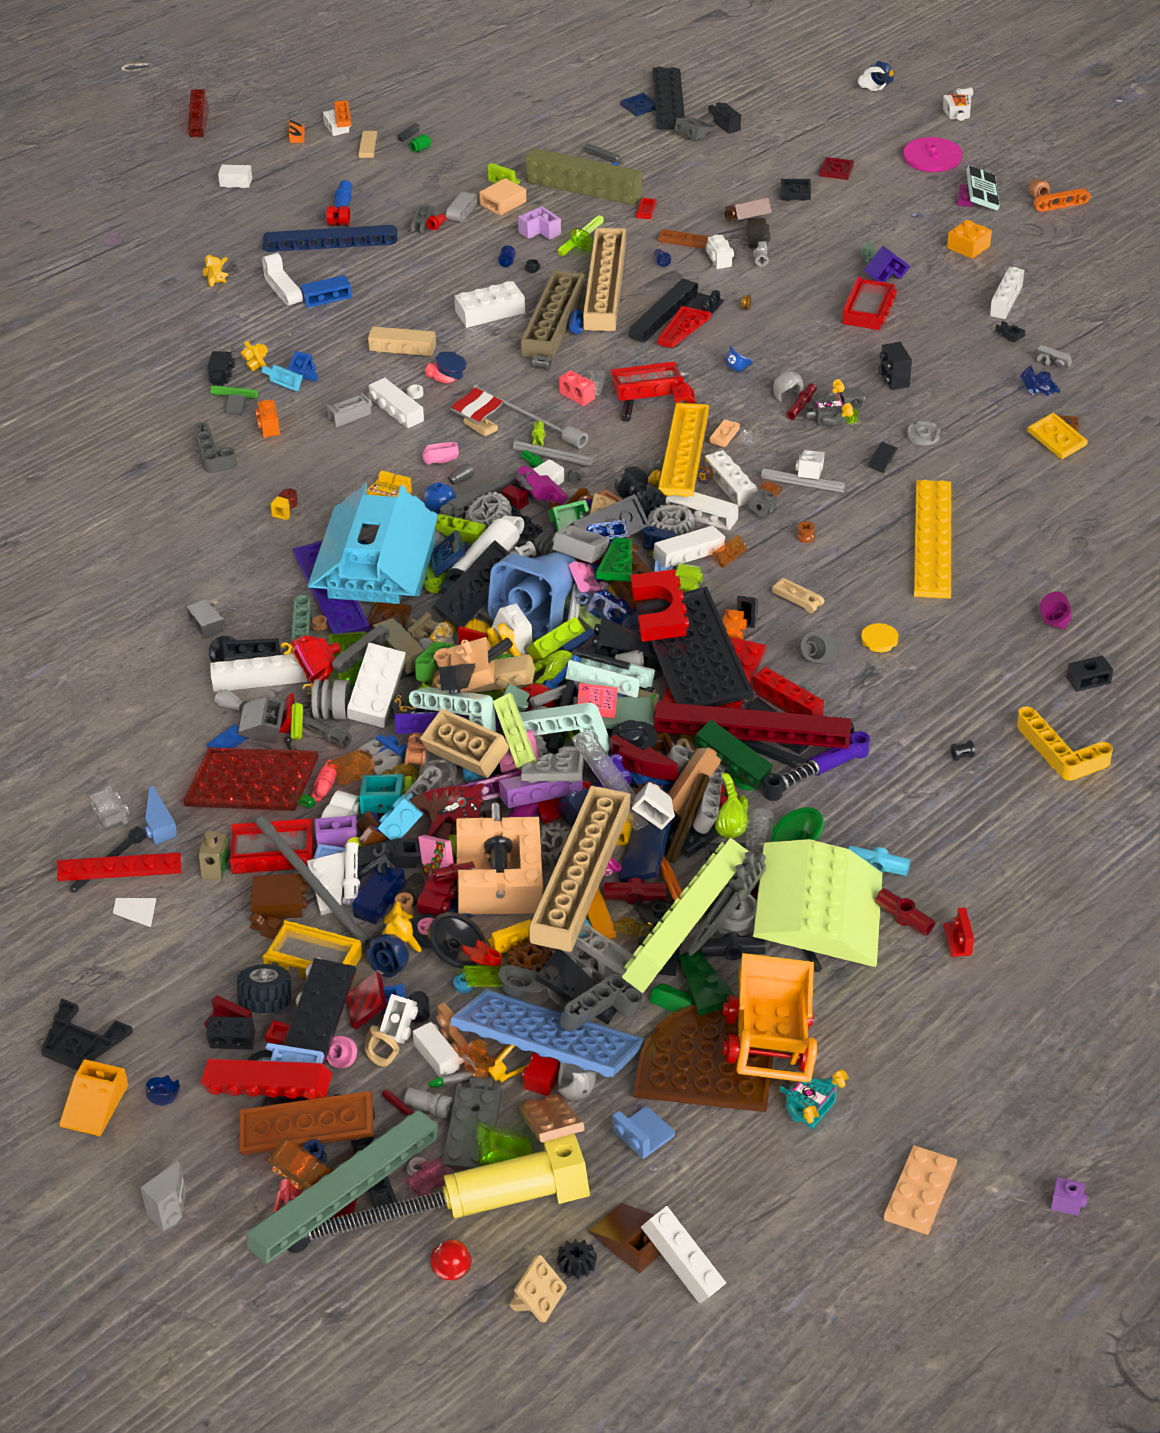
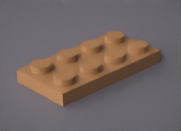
[518,1094,585,1142]

